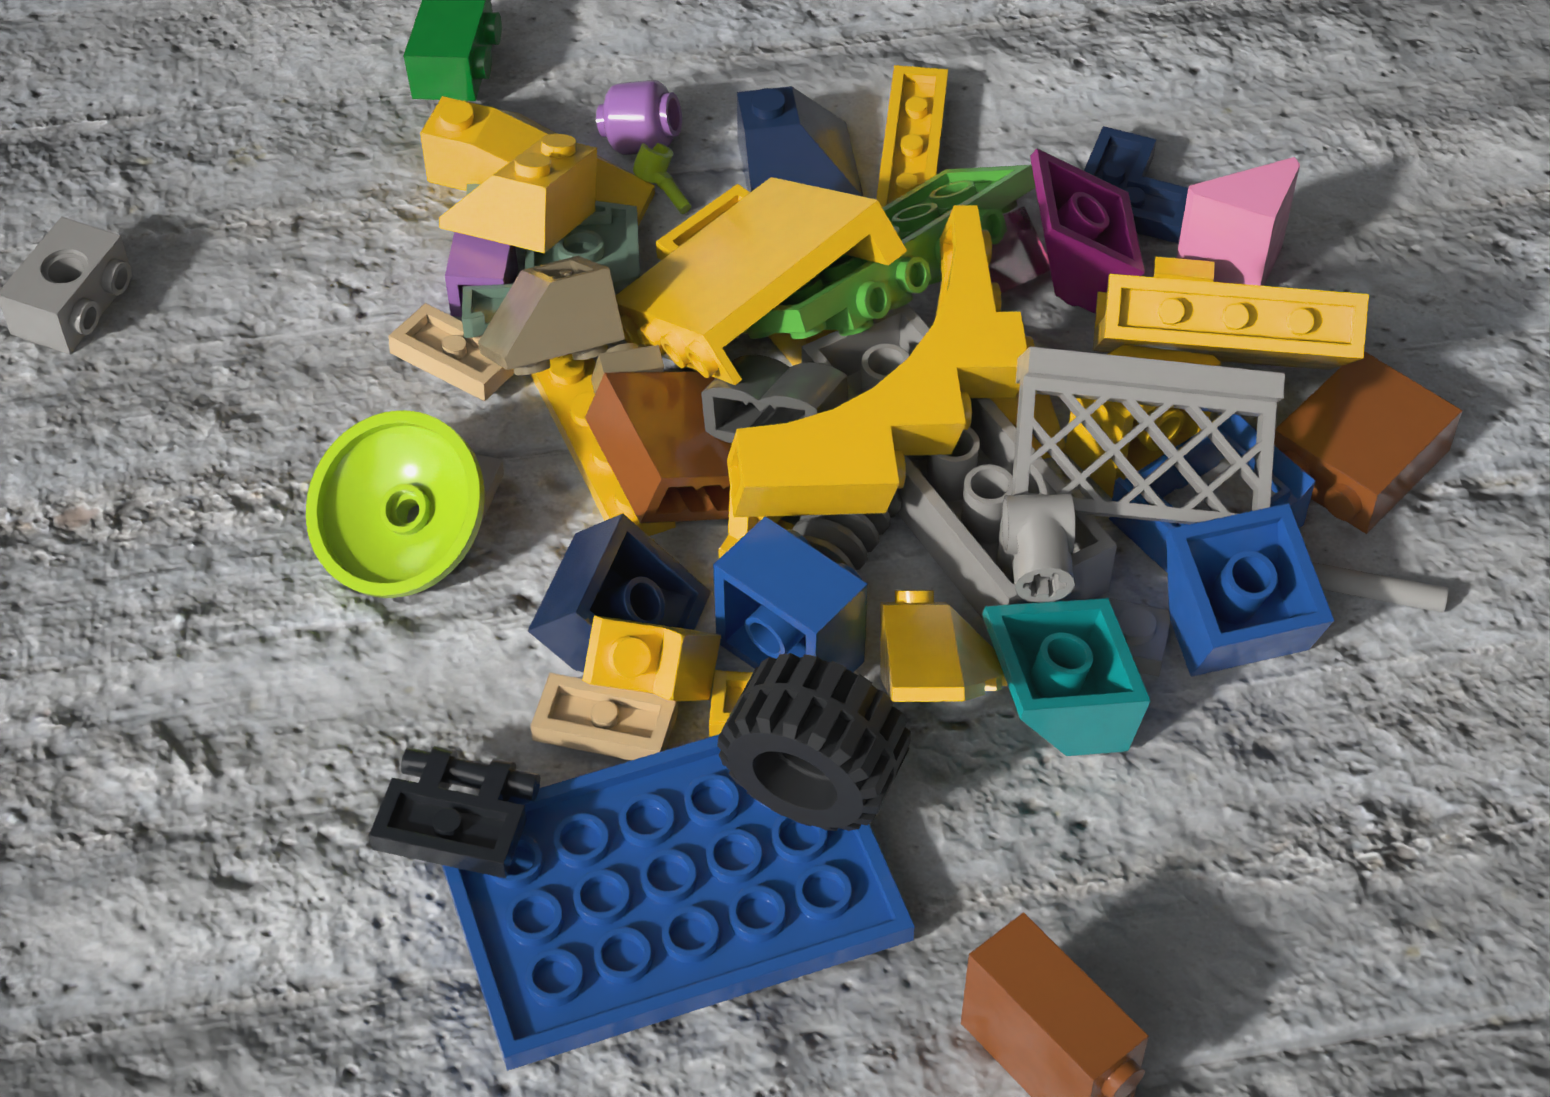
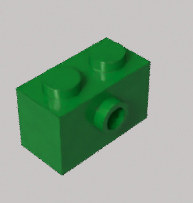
[403,0,502,101]

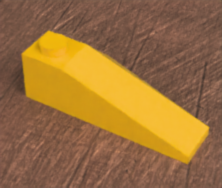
[420,96,655,226]
[880,590,1008,702]

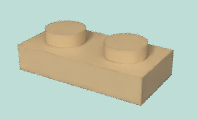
[388,303,515,401]
[531,673,678,761]

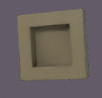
[591,343,664,393]

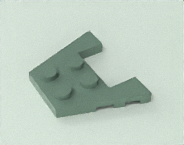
[462,183,640,338]

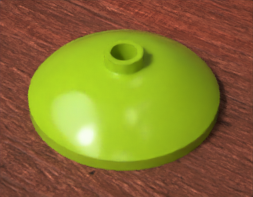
[306,410,485,598]

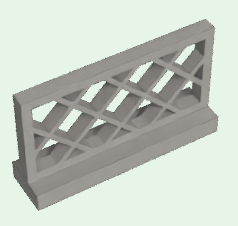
[1011,346,1285,524]

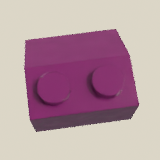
[1030,148,1145,314]

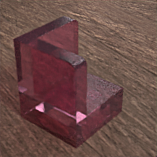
[988,206,1050,293]

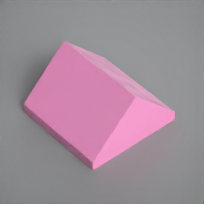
[1176,157,1300,286]

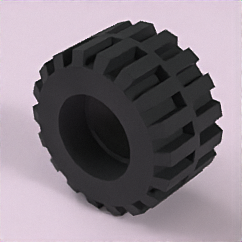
[717,653,911,831]

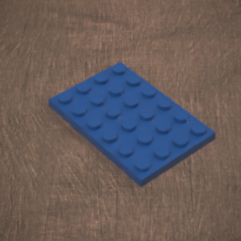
[441,734,915,1071]

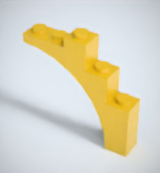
[727,205,1035,517]

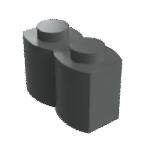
[701,355,849,443]

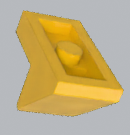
[582,615,721,701]

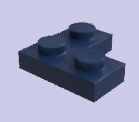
[1084,126,1188,244]

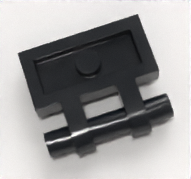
[369,746,541,879]

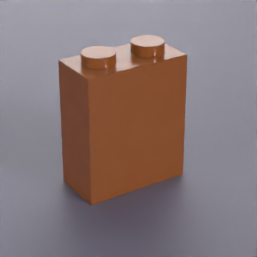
[1274,351,1463,534]
[585,371,732,523]
[961,912,1149,1097]

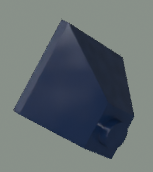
[737,86,864,197]

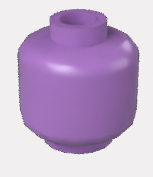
[596,80,682,155]

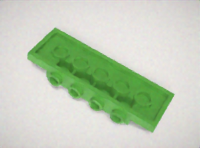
[743,165,1036,339]

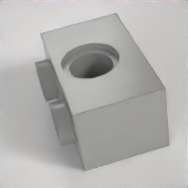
[0,216,133,354]

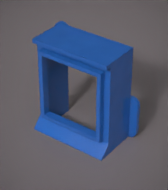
[1109,413,1315,573]

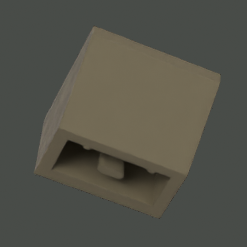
[478,256,625,375]

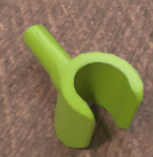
[633,143,692,214]

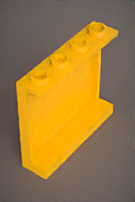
[615,177,907,385]
[1092,274,1369,370]

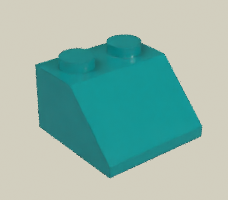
[982,598,1151,756]

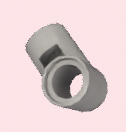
[1002,494,1075,603]

